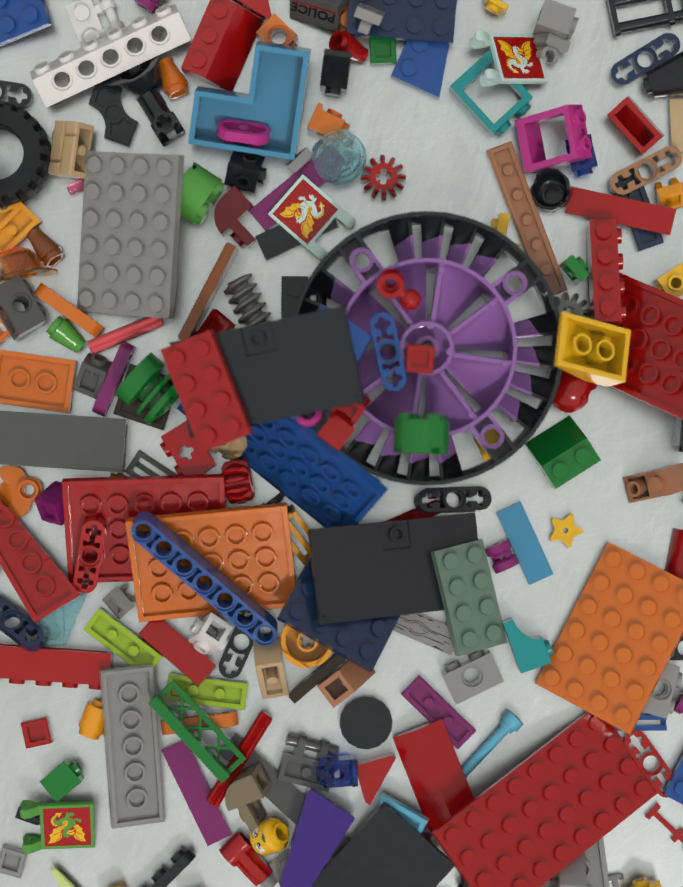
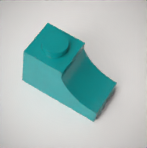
[502,618,553,674]

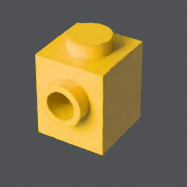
[653,263,683,297]

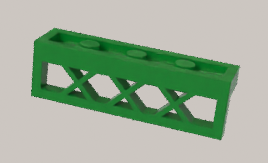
[148,679,247,783]

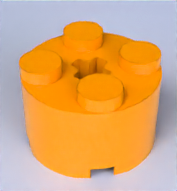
[280,624,332,668]

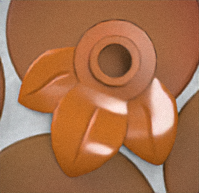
[0,466,43,518]

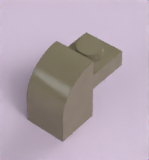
[225,763,272,830]

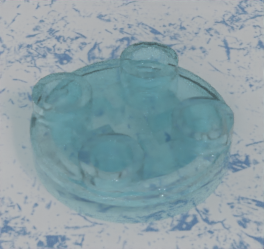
[312,129,367,185]

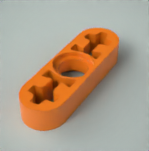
[33,283,104,338]
[161,711,239,735]

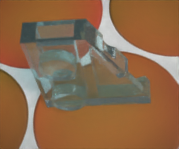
[37,592,87,646]

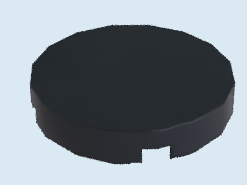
[339,695,392,749]

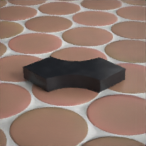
[88,83,139,148]

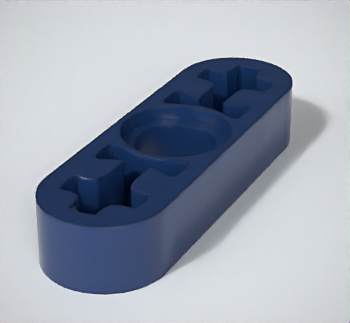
[609,33,680,87]
[0,596,45,652]

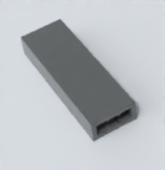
[0,411,128,472]

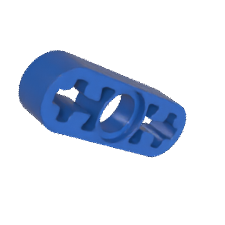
[370,312,406,391]

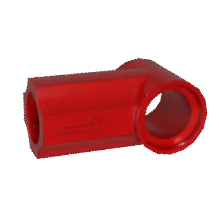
[219,831,273,886]

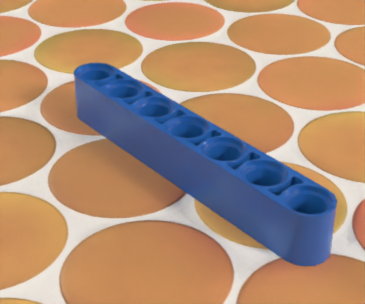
[131,512,278,647]

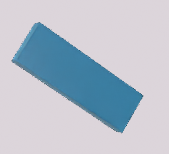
[496,501,553,585]

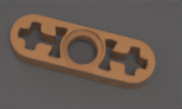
[609,146,682,196]

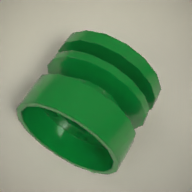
[115,352,179,424]

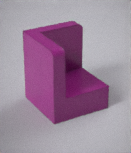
[34,481,64,526]

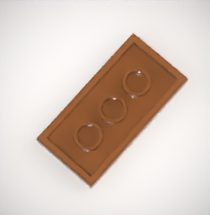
[178,242,239,340]

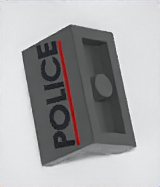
[289,0,349,32]

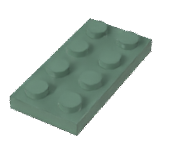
[431,539,507,656]

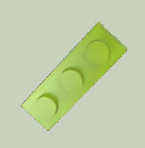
[83,608,163,667]
[165,673,248,710]

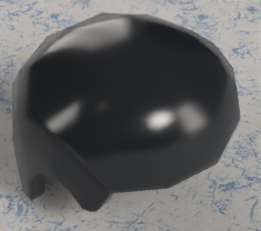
[531,168,572,212]

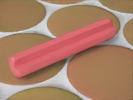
[88,317,164,354]

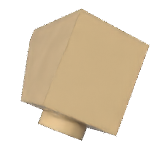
[253,637,289,699]

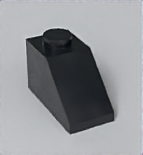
[320,49,352,97]

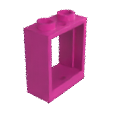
[515,105,592,173]

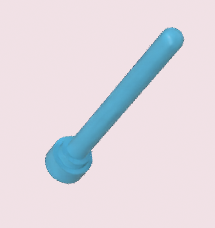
[462,710,524,777]

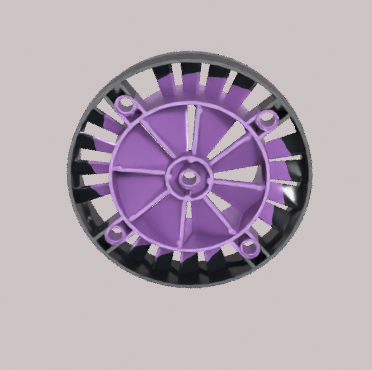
[294,211,562,486]

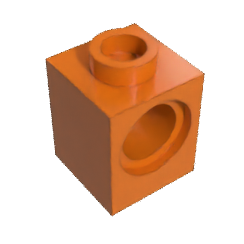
[256,13,298,47]

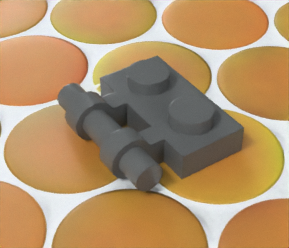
[276,734,339,792]

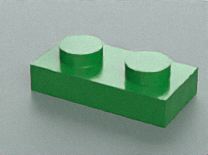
[559,254,589,286]

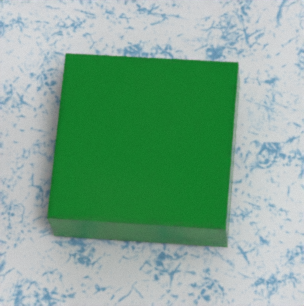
[369,38,397,65]

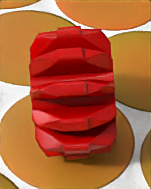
[360,155,406,201]
[221,458,255,504]

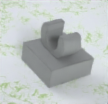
[354,3,385,35]
[533,33,571,63]
[102,584,136,619]

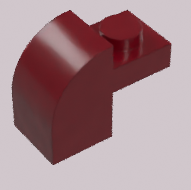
[214,186,256,248]

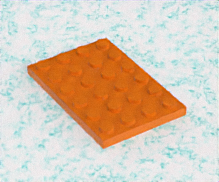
[125,502,296,622]
[535,542,683,735]

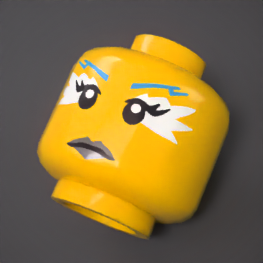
[249,818,289,855]

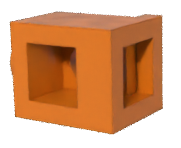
[307,102,350,144]

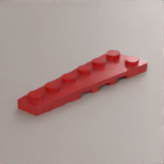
[0,498,81,623]

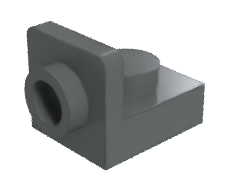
[73,353,112,399]

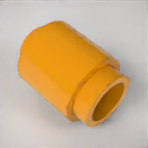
[78,698,104,740]

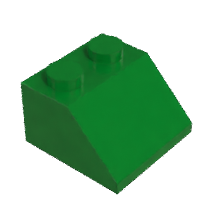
[525,415,601,489]

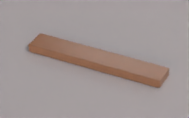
[486,141,568,296]

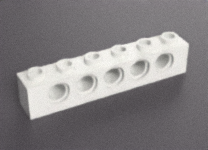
[30,4,192,108]

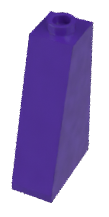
[279,787,355,887]

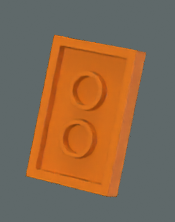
[0,350,77,413]

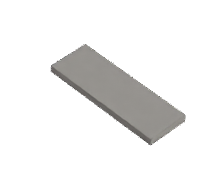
[99,663,165,829]

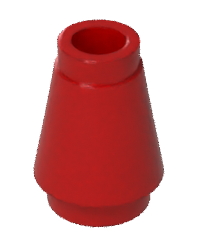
[329,30,368,63]

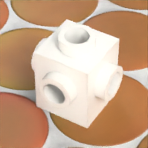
[188,612,233,655]

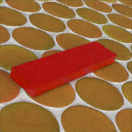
[565,186,677,235]

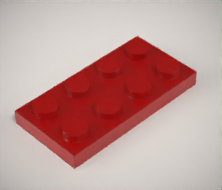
[161,329,253,453]

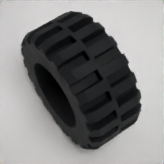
[0,102,51,206]

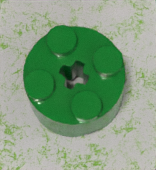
[393,413,450,454]

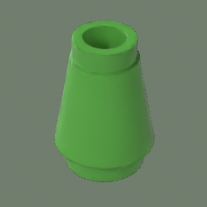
[46,315,86,353]

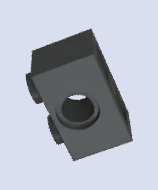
[0,274,47,341]

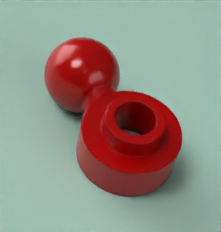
[377,269,421,311]

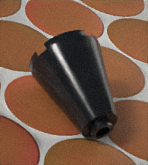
[643,51,683,98]

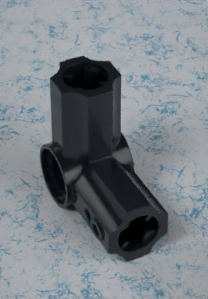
[137,88,185,145]

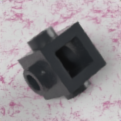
[224,151,267,193]

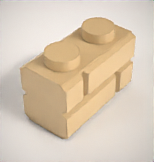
[48,121,94,179]

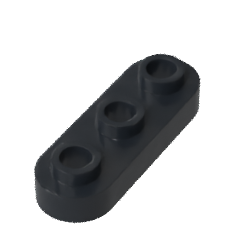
[141,848,196,887]

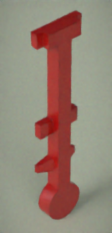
[645,803,683,843]

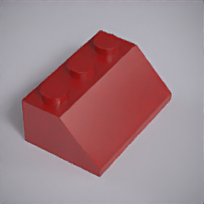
[181,0,263,91]

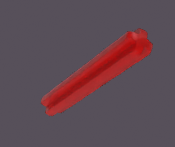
[207,711,272,807]

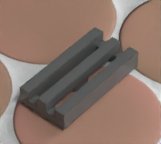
[125,450,178,477]

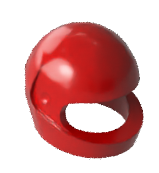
[552,370,597,413]

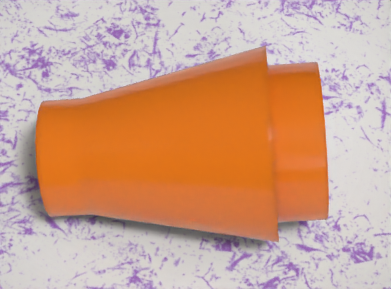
[157,57,189,99]

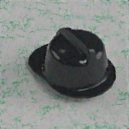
[101,56,162,95]

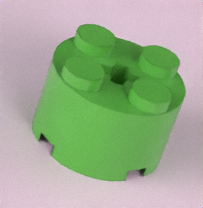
[181,162,224,226]

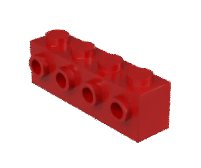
[586,219,626,327]

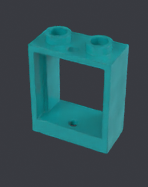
[449,50,533,137]

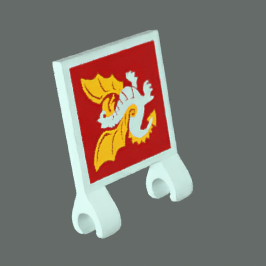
[470,31,548,87]
[268,174,356,261]

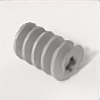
[224,273,271,326]

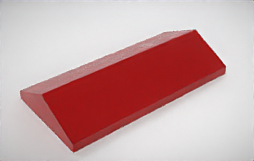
[393,718,474,837]

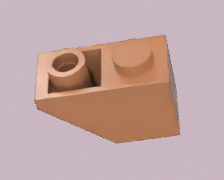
[623,463,683,503]
[317,660,376,708]

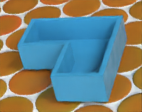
[188,41,311,160]

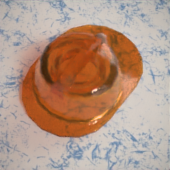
[0,247,58,282]

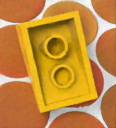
[554,312,631,387]

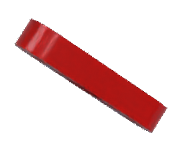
[73,516,107,593]
[623,730,673,798]

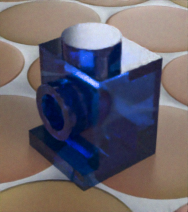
[562,134,598,177]
[316,755,358,788]

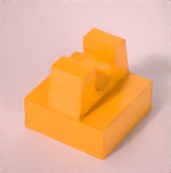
[655,177,683,209]

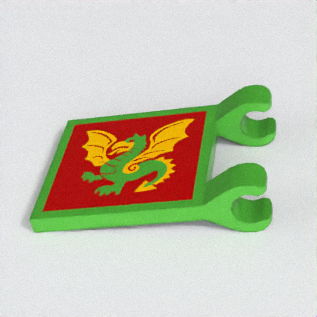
[20,800,95,854]

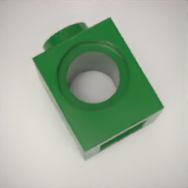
[40,758,84,802]

